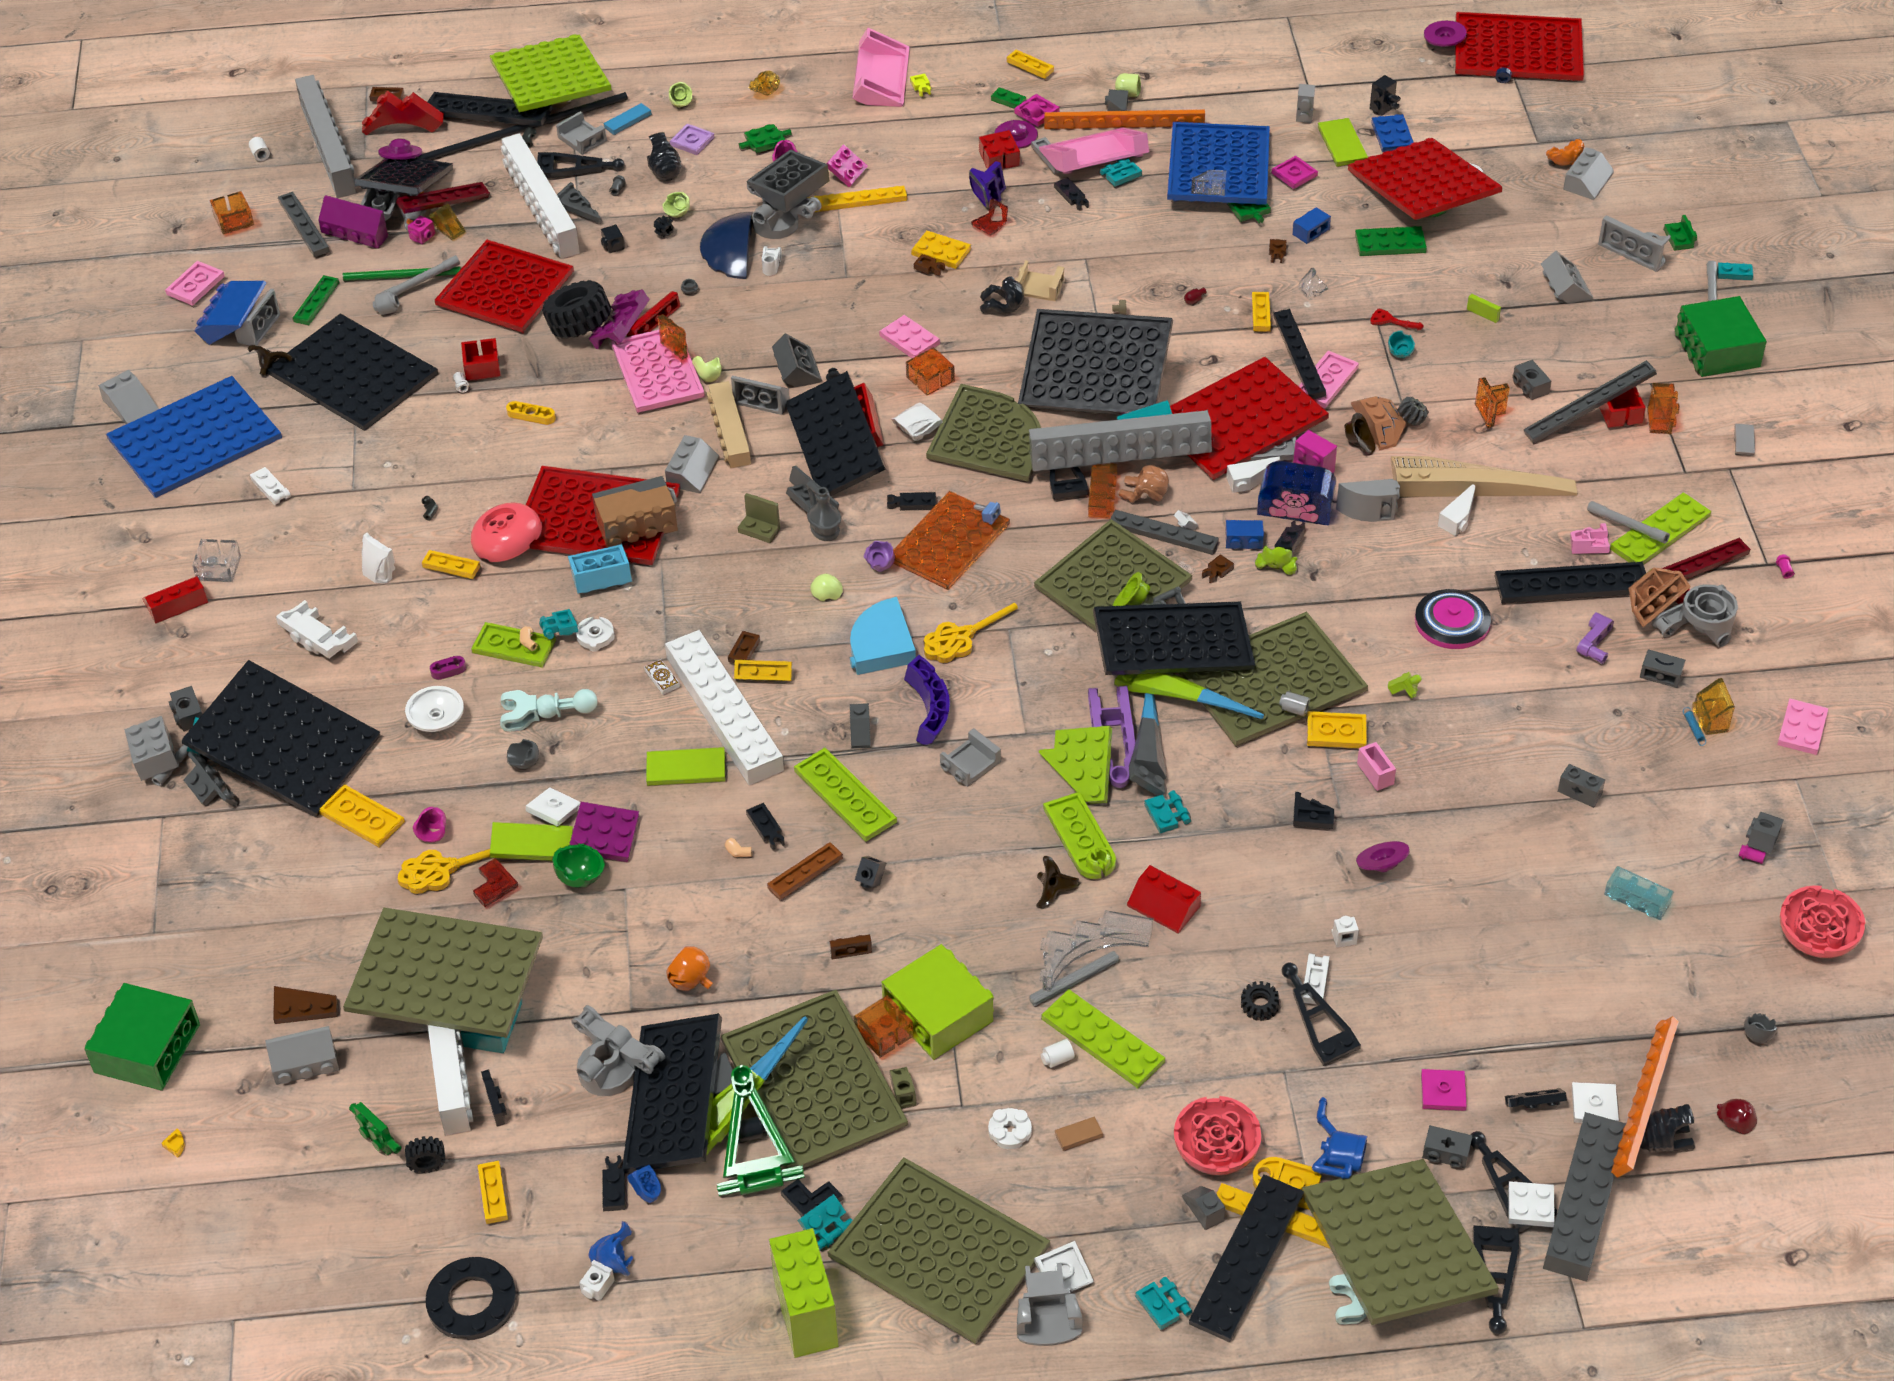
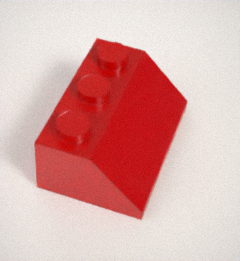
[142,576,208,624]
[1127,865,1201,934]

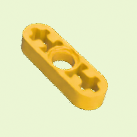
[506,401,556,425]

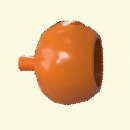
[666,946,713,991]

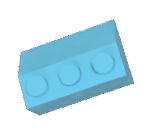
[568,544,632,594]

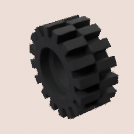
[1241,981,1279,1021]
[405,1136,446,1173]

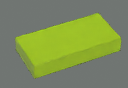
[1467,294,1501,323]

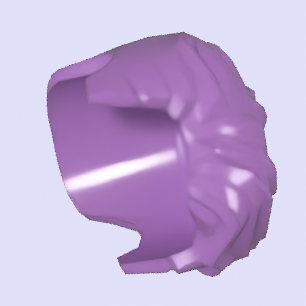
[864,541,895,572]

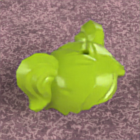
[1255,546,1298,575]

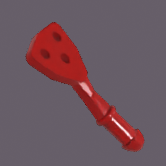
[1370,308,1424,330]

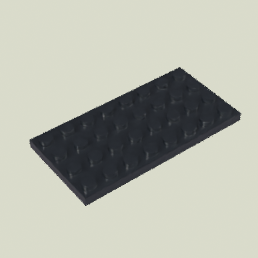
[786,371,886,496]
[1093,601,1255,675]
[622,1013,722,1174]

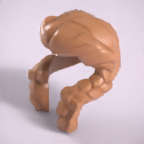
[1119,465,1169,503]

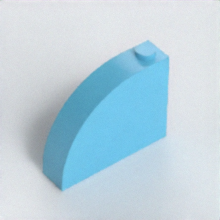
[849,597,916,675]

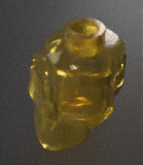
[749,70,780,96]

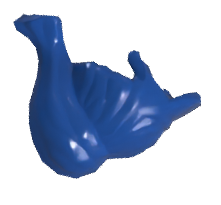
[588,1221,633,1276]

